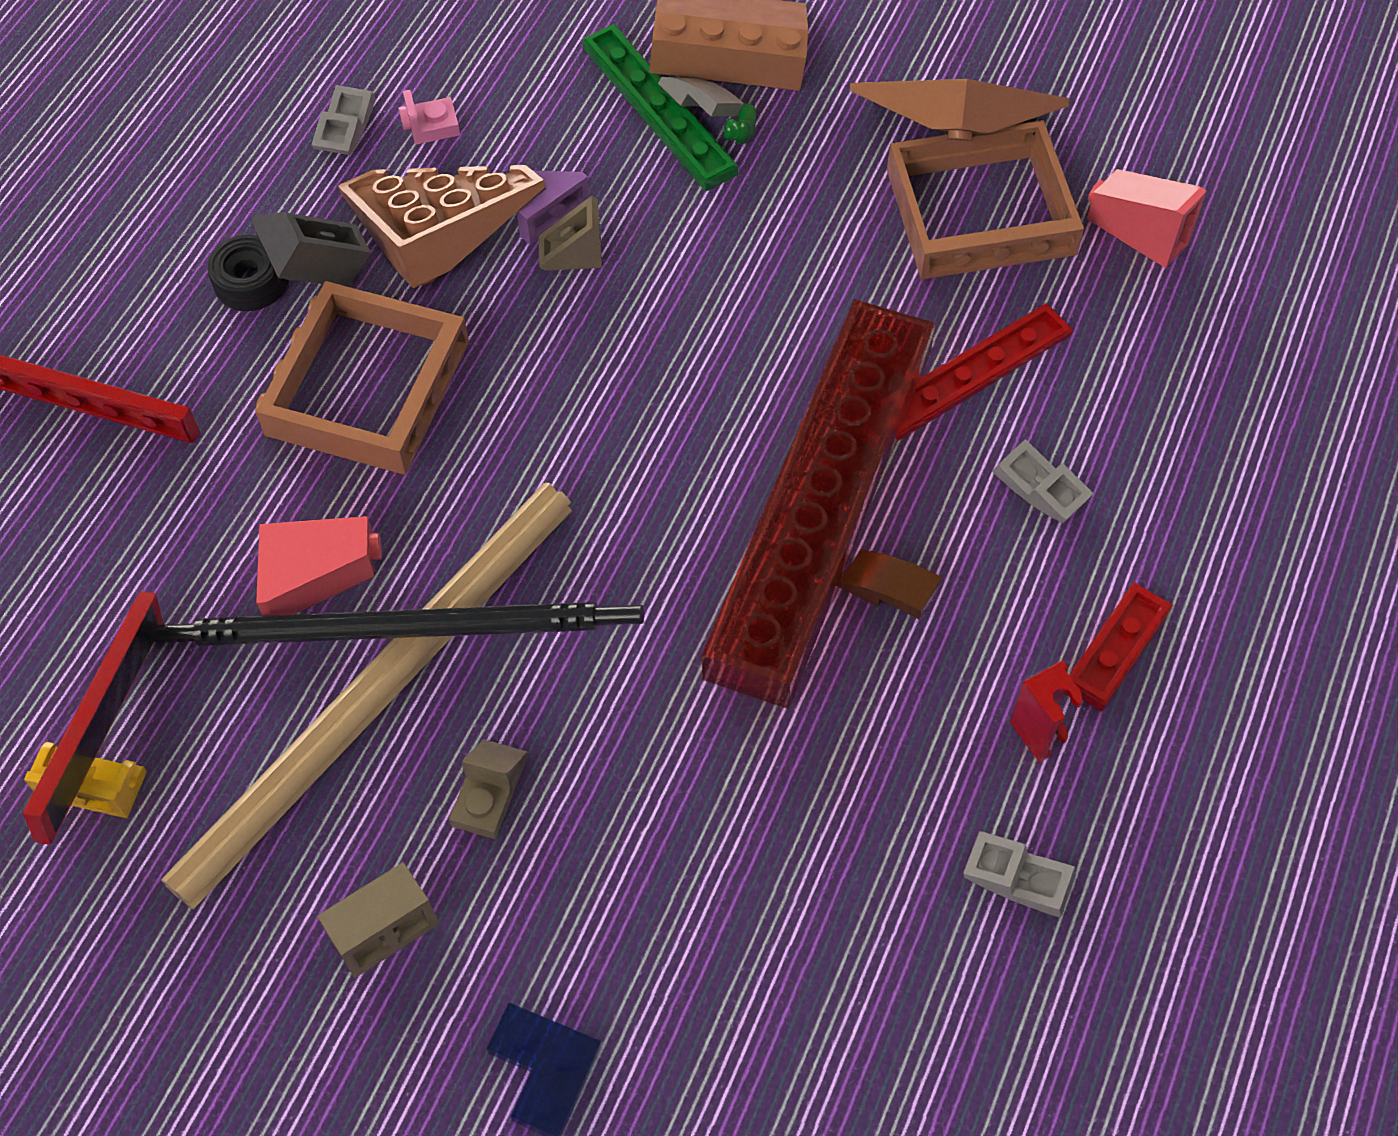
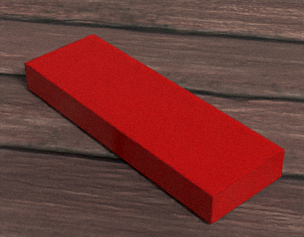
[1069,582,1173,712]

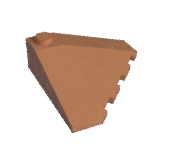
[849,79,1069,141]
[338,165,546,288]

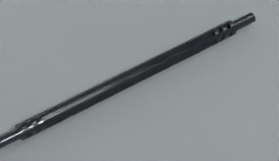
[154,602,644,646]

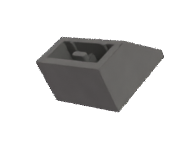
[251,212,371,287]

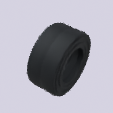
[208,235,286,312]

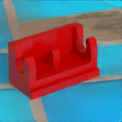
[1010,660,1082,763]

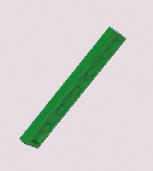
[582,24,738,192]

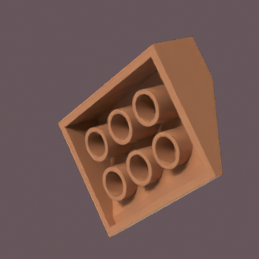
[649,0,808,91]

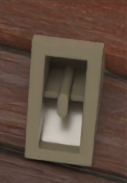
[539,196,602,271]

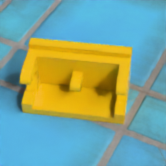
[24,742,147,818]

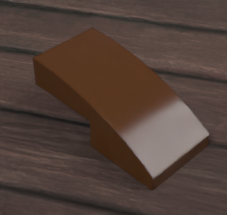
[838,549,942,620]

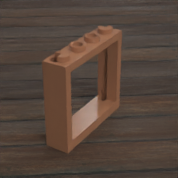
[887,120,1084,280]
[255,281,469,475]

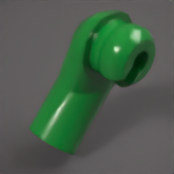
[723,103,756,144]

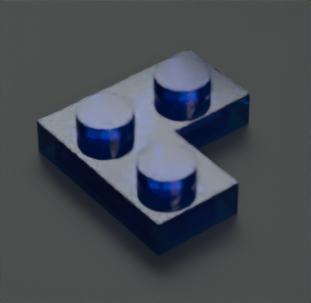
[487,1002,602,1136]

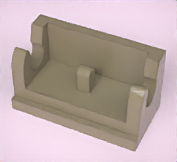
[317,862,440,978]

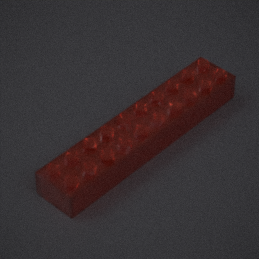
[701,299,935,709]

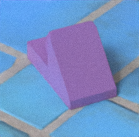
[517,171,590,246]

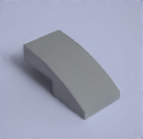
[658,77,743,116]
[311,85,376,155]
[992,439,1094,523]
[963,831,1076,918]

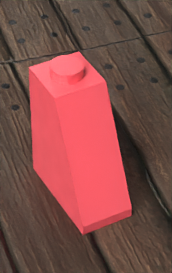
[1087,169,1207,268]
[256,516,382,616]

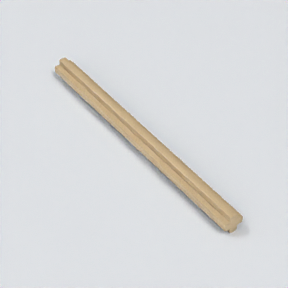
[161,483,572,910]

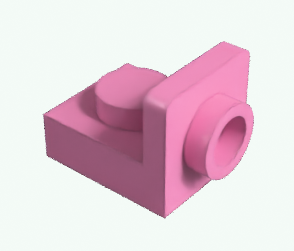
[398,90,460,145]

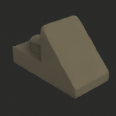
[449,739,528,840]

